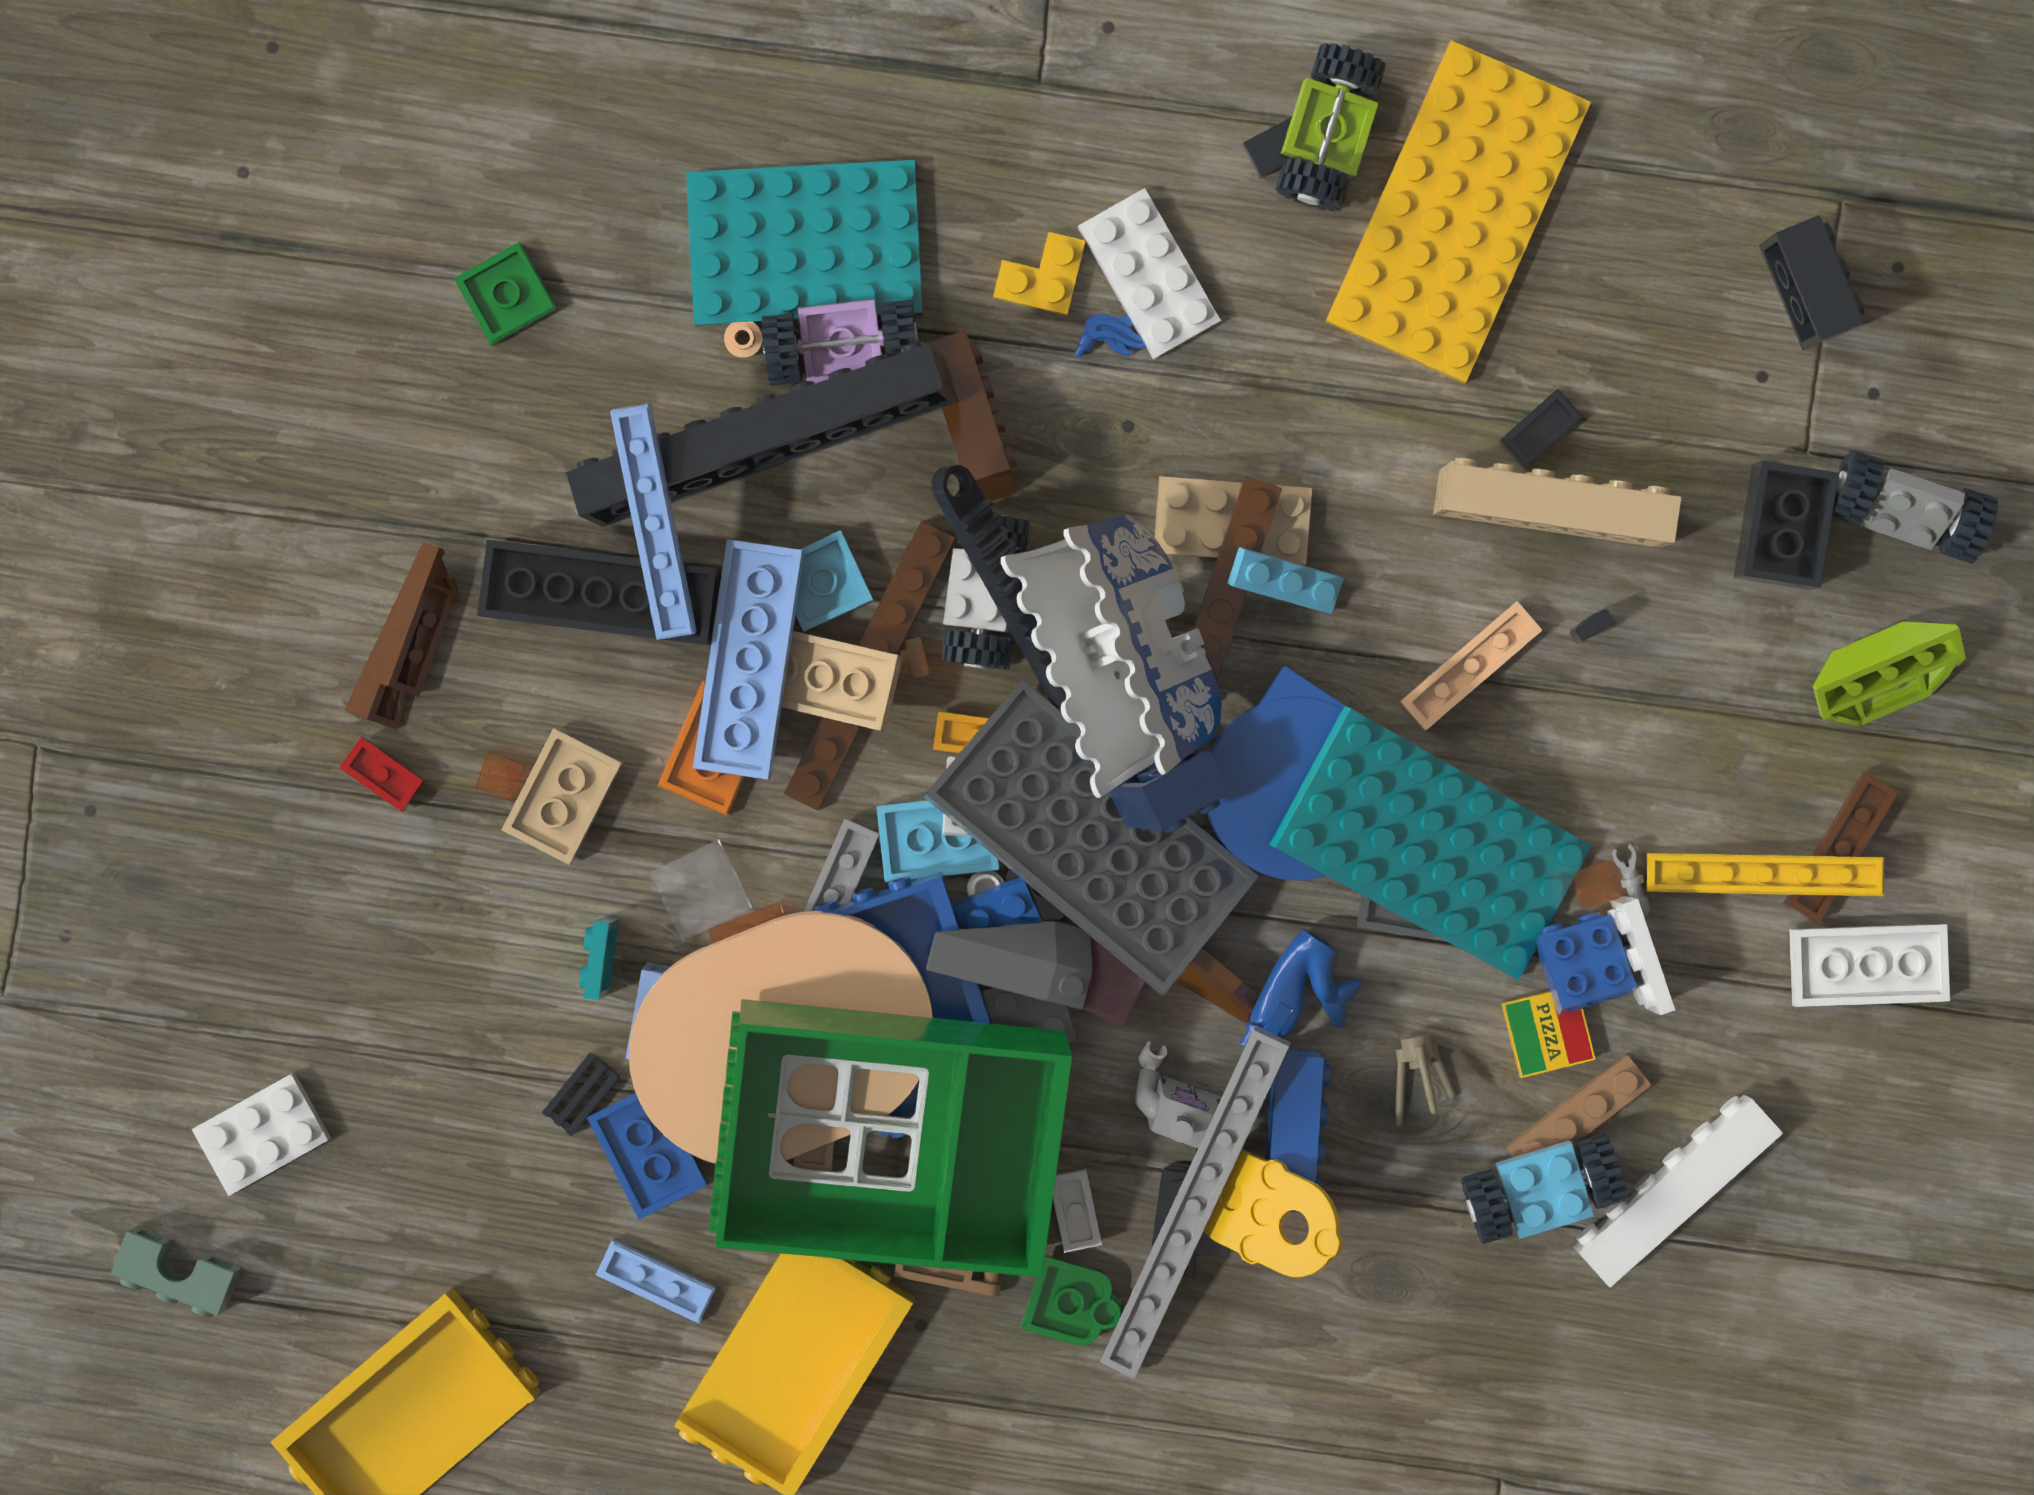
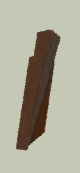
[346,543,458,730]
[1176,947,1259,1022]

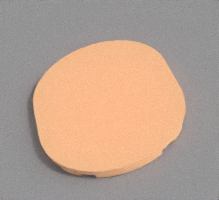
[629,911,933,1163]

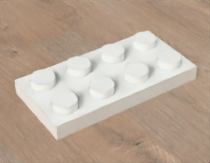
[1078,188,1221,360]
[1789,924,1950,1007]

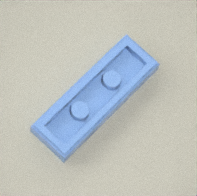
[596,1239,716,1323]

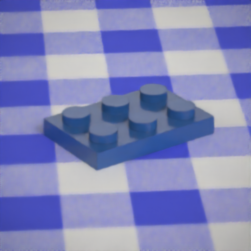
[587,1092,709,1220]

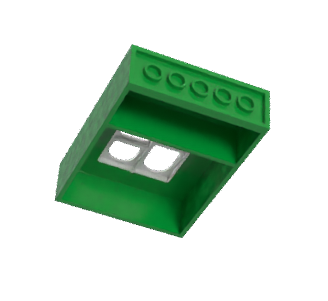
[709,999,1072,1277]

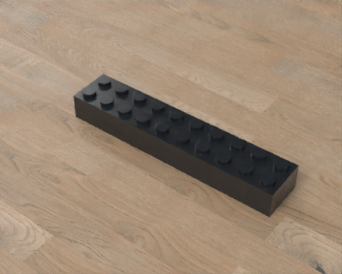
[566,342,959,527]

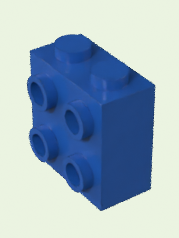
[1536,912,1637,1016]

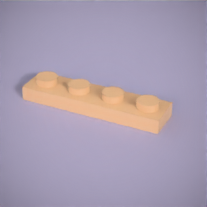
[1399,601,1542,731]

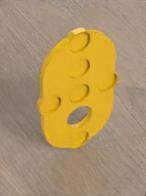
[1204,1149,1344,1277]

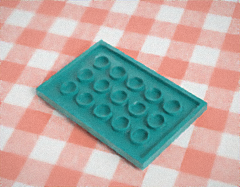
[686,160,923,327]

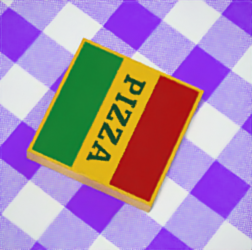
[1501,991,1596,1078]

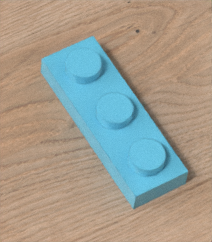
[1227,547,1344,614]

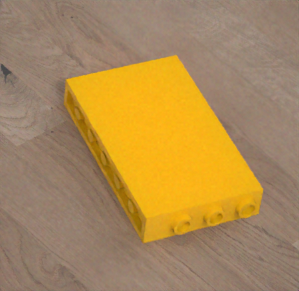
[674,1254,915,1495]
[270,1287,541,1495]

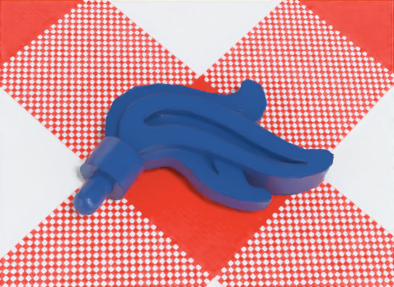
[1075,314,1146,358]

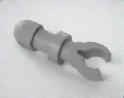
[1612,843,1650,917]

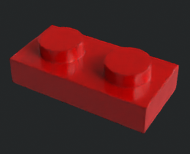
[339,737,426,812]

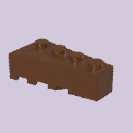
[924,330,1017,501]

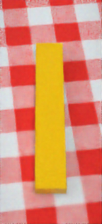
[1646,853,1884,897]

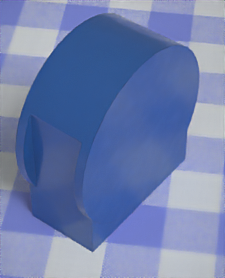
[1206,666,1347,880]

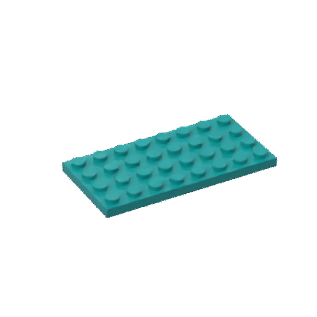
[1269,706,1591,980]

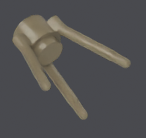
[1395,1034,1456,1127]

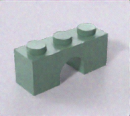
[110,1226,243,1317]

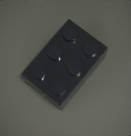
[1759,215,1865,351]
[1734,461,1839,590]

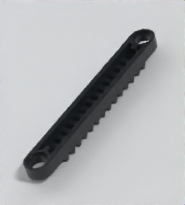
[931,465,1076,724]

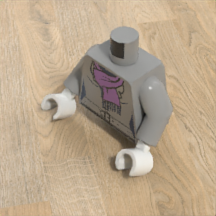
[1135,1041,1222,1148]

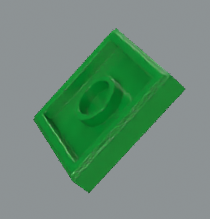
[454,241,559,346]

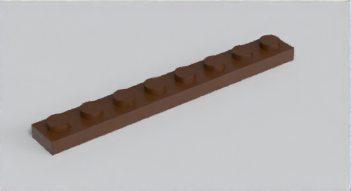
[784,521,956,811]

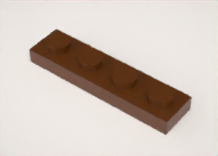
[1783,772,1899,924]

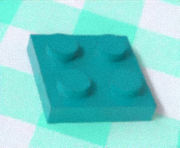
[579,917,620,1000]

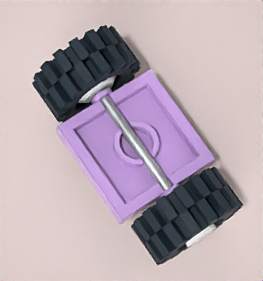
[762,299,918,385]

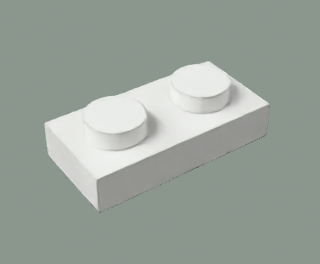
[1053,1168,1102,1253]

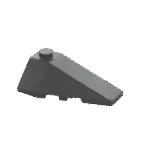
[926,921,1092,1010]

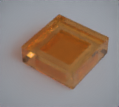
[1573,861,1620,909]

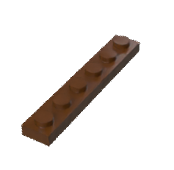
[1193,476,1282,682]

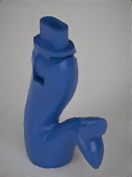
[1239,929,1362,1047]

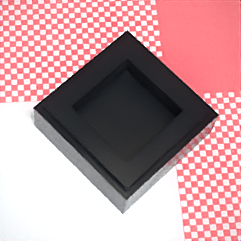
[1569,609,1615,644]

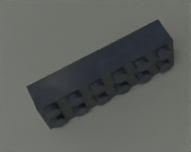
[477,539,721,646]

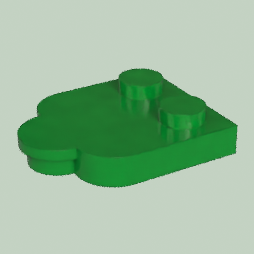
[1020,1254,1123,1346]

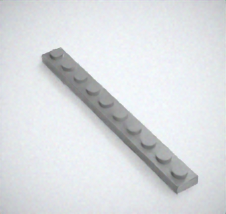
[1100,1026,1291,1379]

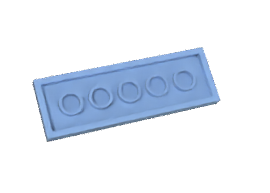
[693,539,805,780]

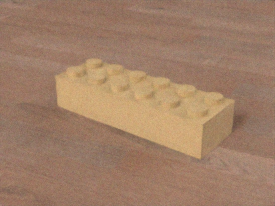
[1433,458,1681,548]

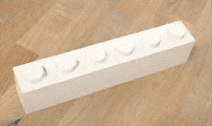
[1573,1095,1783,1288]

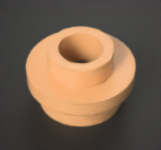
[724,322,763,358]

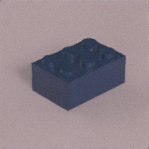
[1109,751,1230,833]

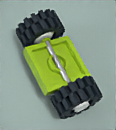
[1275,43,1386,211]

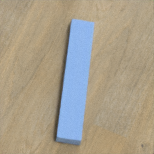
[610,403,697,640]

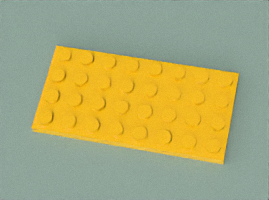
[1325,40,1591,384]

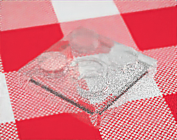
[649,839,752,941]

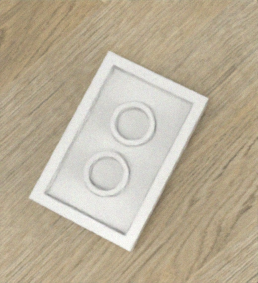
[1607,896,1675,1015]
[192,1072,332,1196]

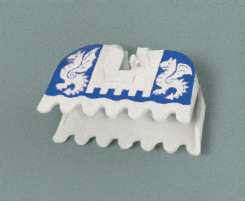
[1001,515,1222,798]

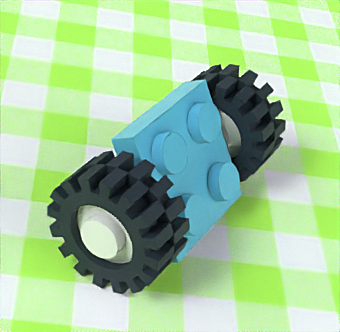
[1461,1133,1628,1244]

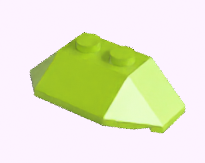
[1813,621,1966,726]

